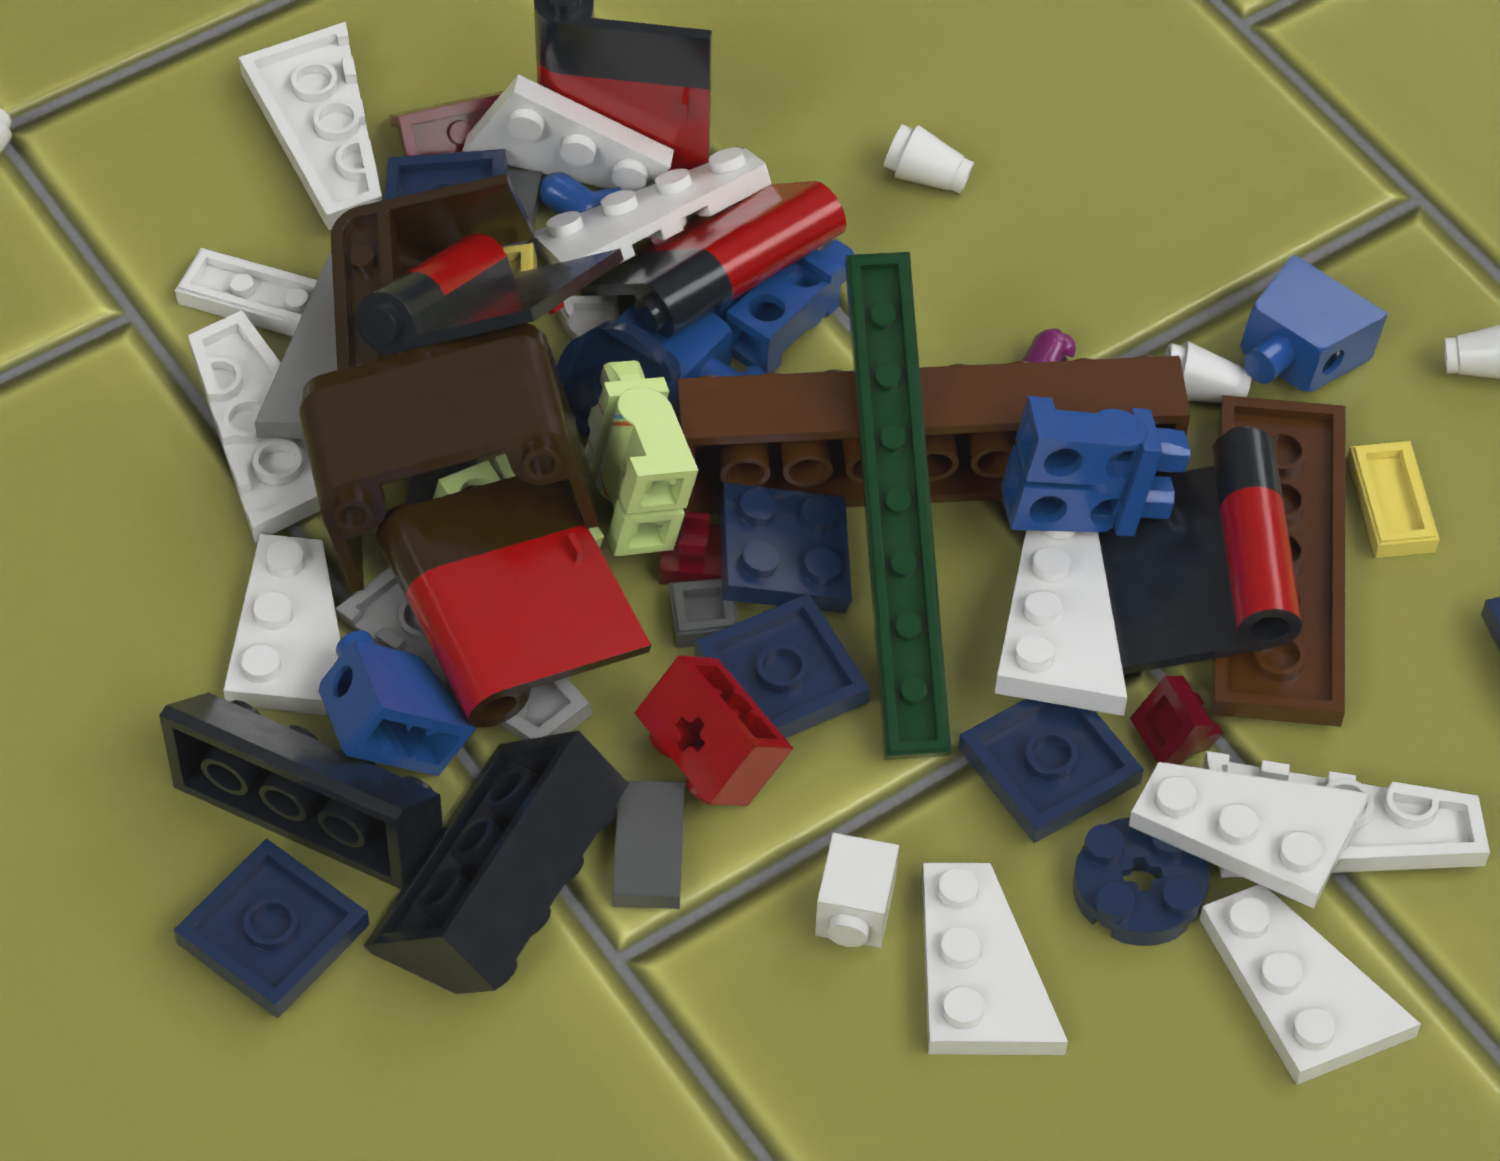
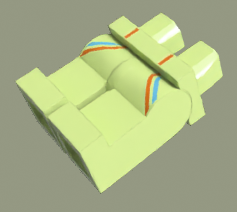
[585,360,698,556]

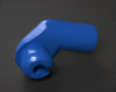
[540,172,622,214]

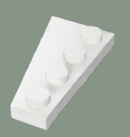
[239,22,382,231]
[533,147,772,265]
[188,310,320,543]
[995,530,1127,716]
[1203,751,1490,878]

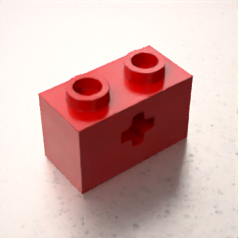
[634,655,794,806]

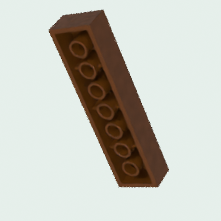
[677,355,1190,514]

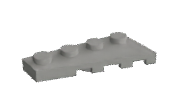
[255,251,337,439]
[335,567,594,740]

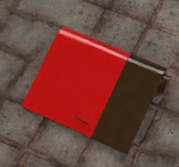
[375,476,651,728]

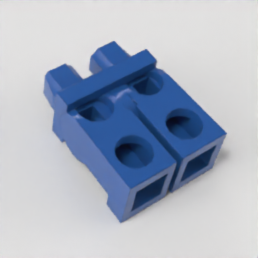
[714,239,854,373]
[1001,396,1191,536]

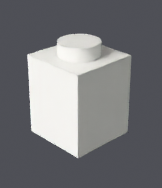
[815,833,899,948]

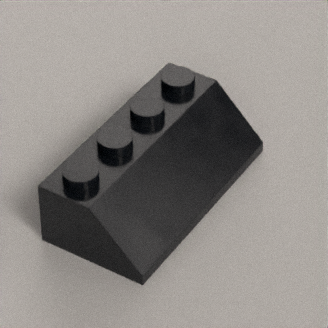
[159,692,443,890]
[364,730,629,994]

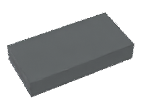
[612,780,685,909]

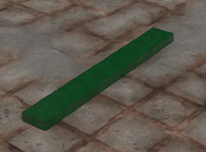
[845,252,952,760]

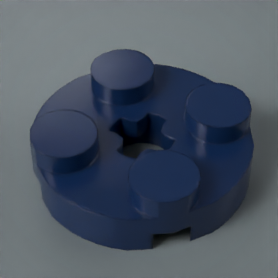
[557,320,681,439]
[1073,817,1210,946]

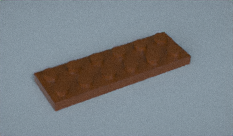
[1211,395,1346,727]

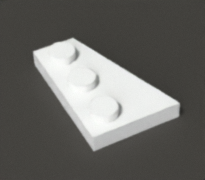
[462,74,674,192]
[223,534,341,715]
[1129,762,1369,908]
[922,863,1068,1055]
[1199,884,1421,1085]

